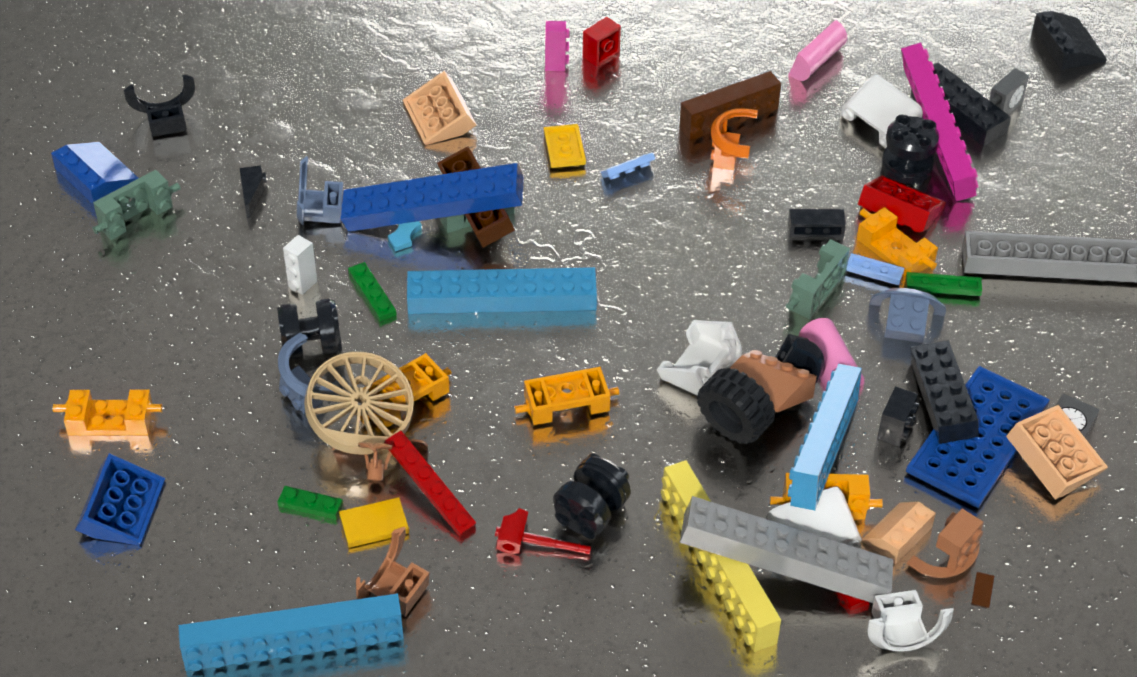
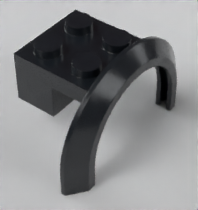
[124,75,195,137]
[775,334,824,385]

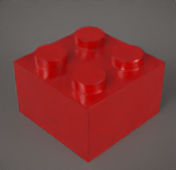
[582,16,621,67]

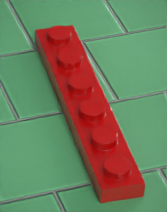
[384,430,476,537]

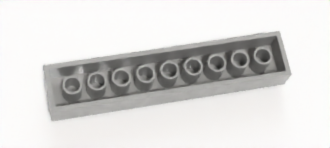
[962,231,1137,282]
[680,496,893,603]

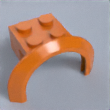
[711,108,758,170]

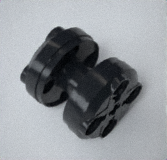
[881,114,939,186]
[277,298,342,360]
[553,453,631,539]

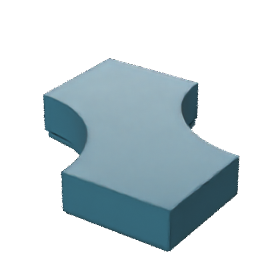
[388,221,422,252]

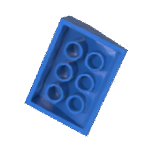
[51,142,138,205]
[75,453,165,546]

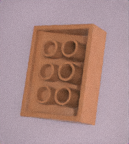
[730,350,817,412]

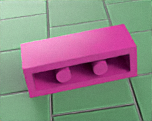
[545,21,569,71]

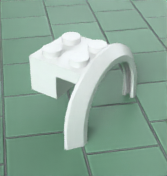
[867,590,954,652]

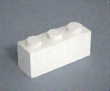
[283,235,317,295]

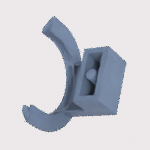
[297,156,343,225]
[869,288,946,343]
[278,333,350,414]

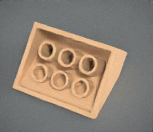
[403,71,477,145]
[1006,405,1108,500]

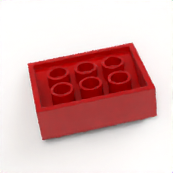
[857,175,946,233]

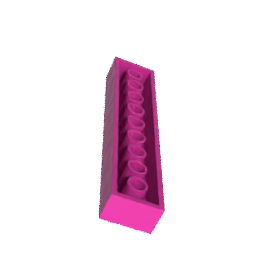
[901,42,979,202]

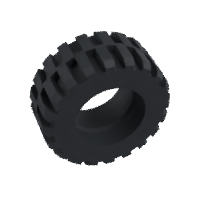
[697,368,775,444]

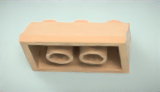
[862,502,936,565]

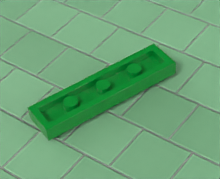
[348,262,397,322]
[906,272,982,296]

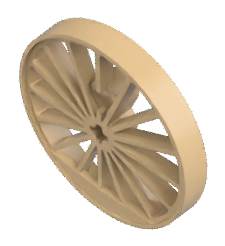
[304,352,414,455]

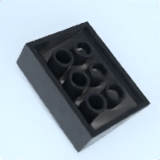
[1032,11,1107,70]

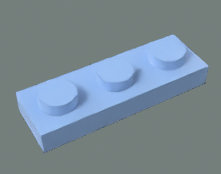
[600,153,655,180]
[846,253,905,285]

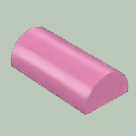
[788,20,847,81]
[799,318,864,389]

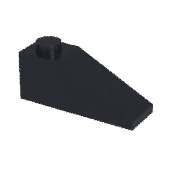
[239,165,267,218]

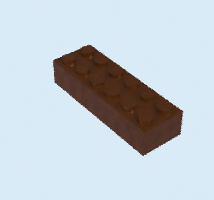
[679,71,781,141]
[437,146,515,248]

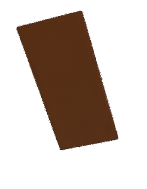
[971,572,995,608]

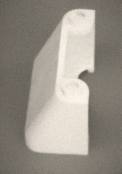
[841,75,923,148]
[657,320,742,395]
[766,487,862,548]

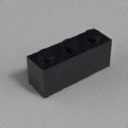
[788,209,846,237]

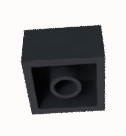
[877,386,919,447]

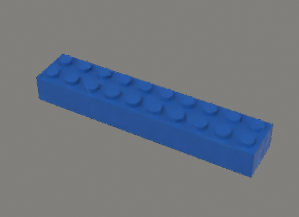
[341,163,524,232]

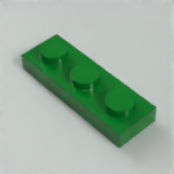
[277,486,343,520]

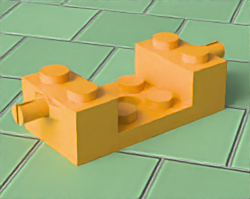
[857,207,938,277]
[360,353,451,428]
[514,367,619,425]
[53,390,163,436]
[770,473,883,520]

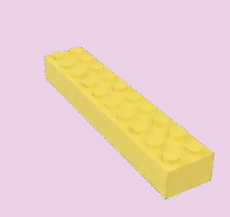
[661,460,781,652]

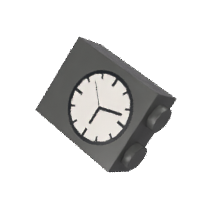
[989,68,1029,114]
[1056,394,1100,439]

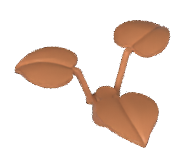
[332,439,428,481]

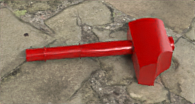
[495,508,591,555]

